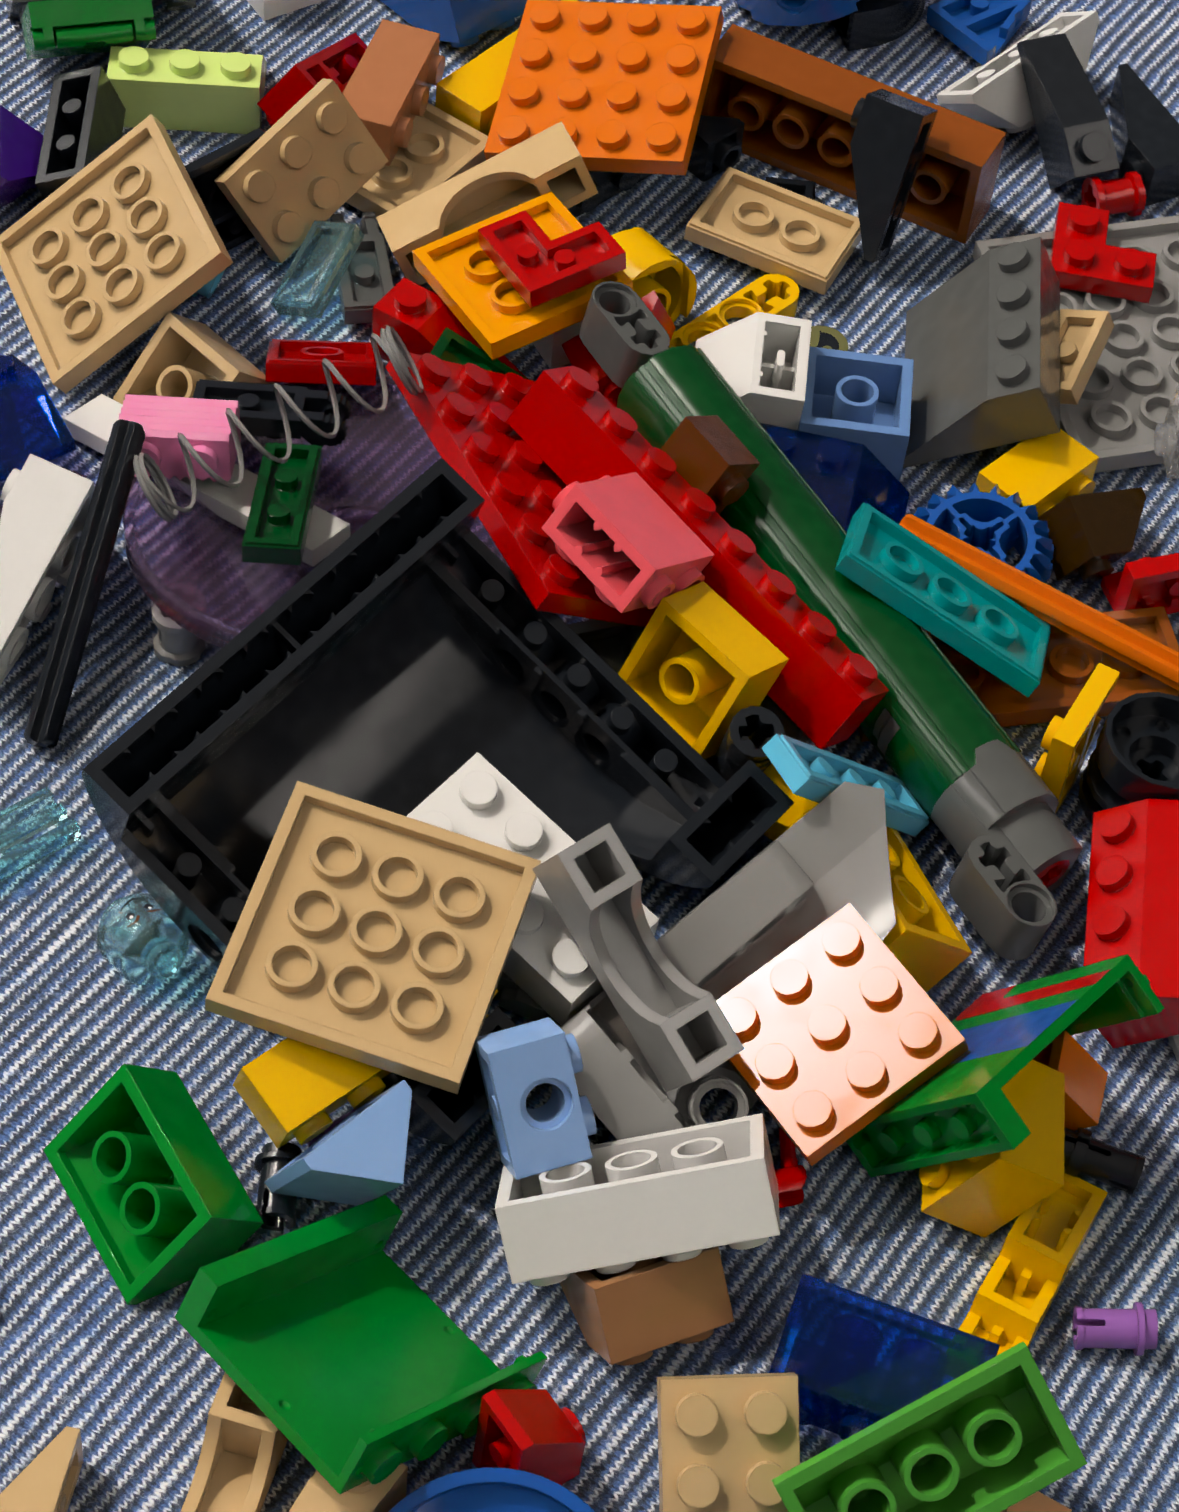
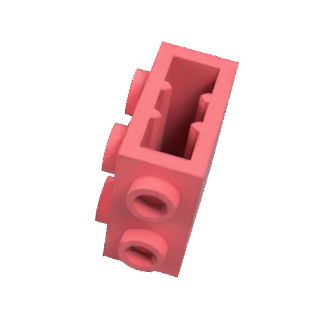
[542,472,715,613]

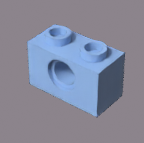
[475,1017,597,1180]

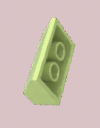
[107,46,267,134]

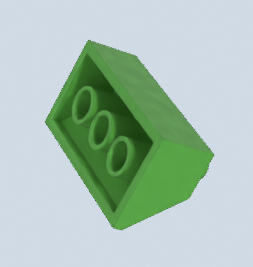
[772,1342,1087,1512]

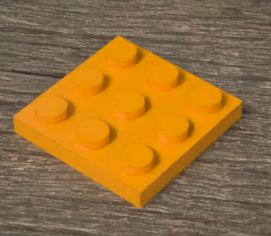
[412,192,633,360]

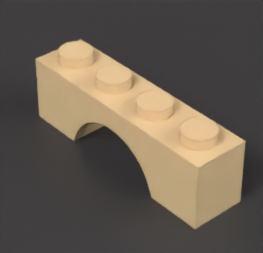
[376,121,598,285]
[180,1372,288,1512]

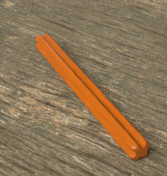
[899,514,1179,691]

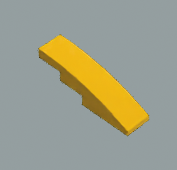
[939,1171,1108,1378]

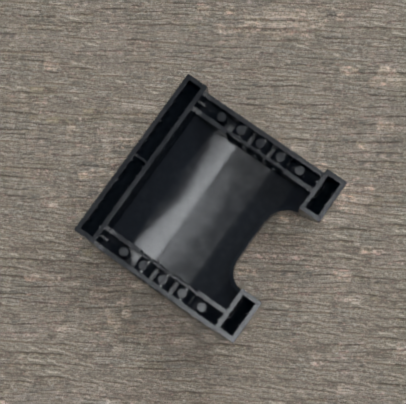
[81,457,794,1145]

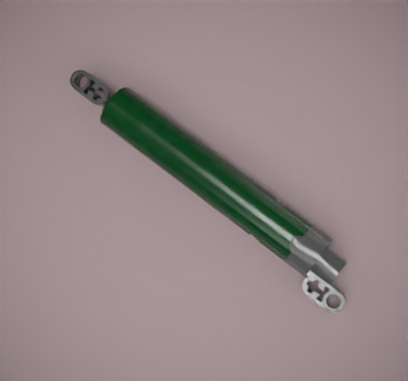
[579,281,1083,961]

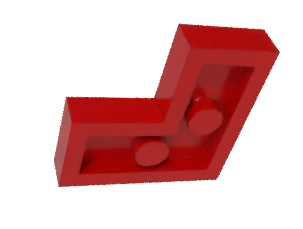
[1050,202,1157,304]
[478,210,626,308]

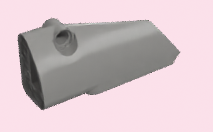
[560,781,896,1140]

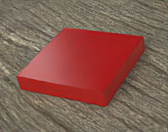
[265,339,376,386]

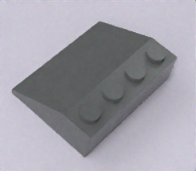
[903,237,1060,468]

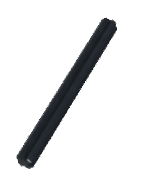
[24,419,146,749]

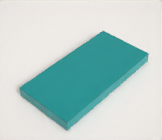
[835,502,1051,697]

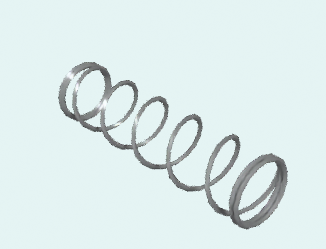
[133,325,423,522]

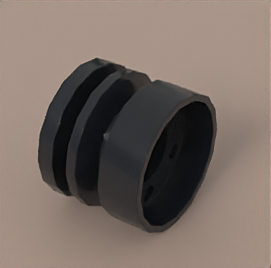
[1078,692,1179,824]

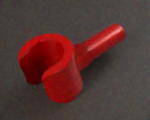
[775,1127,807,1208]

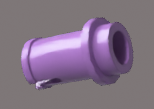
[1072,1302,1158,1356]

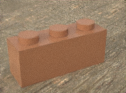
[343,19,445,166]

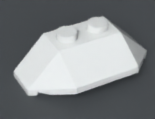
[936,11,1099,133]

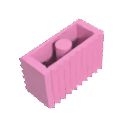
[119,394,241,482]

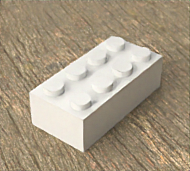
[406,752,659,1026]
[495,1113,780,1286]

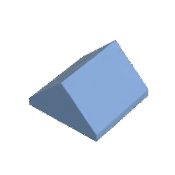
[264,1080,412,1206]

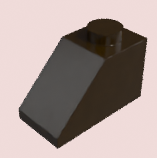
[1037,487,1146,583]

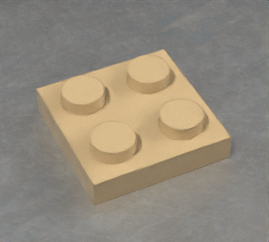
[657,1372,800,1512]

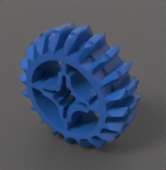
[914,481,1054,583]

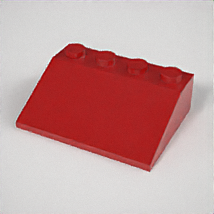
[1083,799,1179,1049]

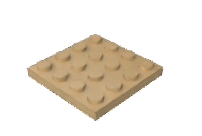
[0,114,233,394]
[205,781,541,1094]

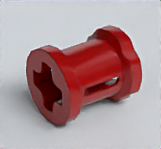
[1081,171,1146,217]

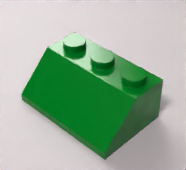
[43,1064,264,1305]

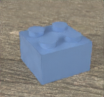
[792,347,914,482]

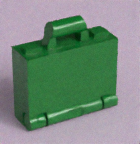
[21,0,156,60]

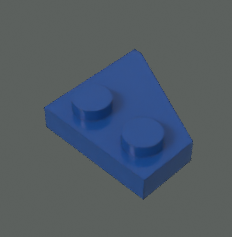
[926,0,1031,66]

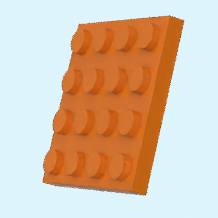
[484,0,724,176]

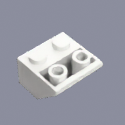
[695,312,812,444]

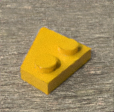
[1034,663,1120,814]

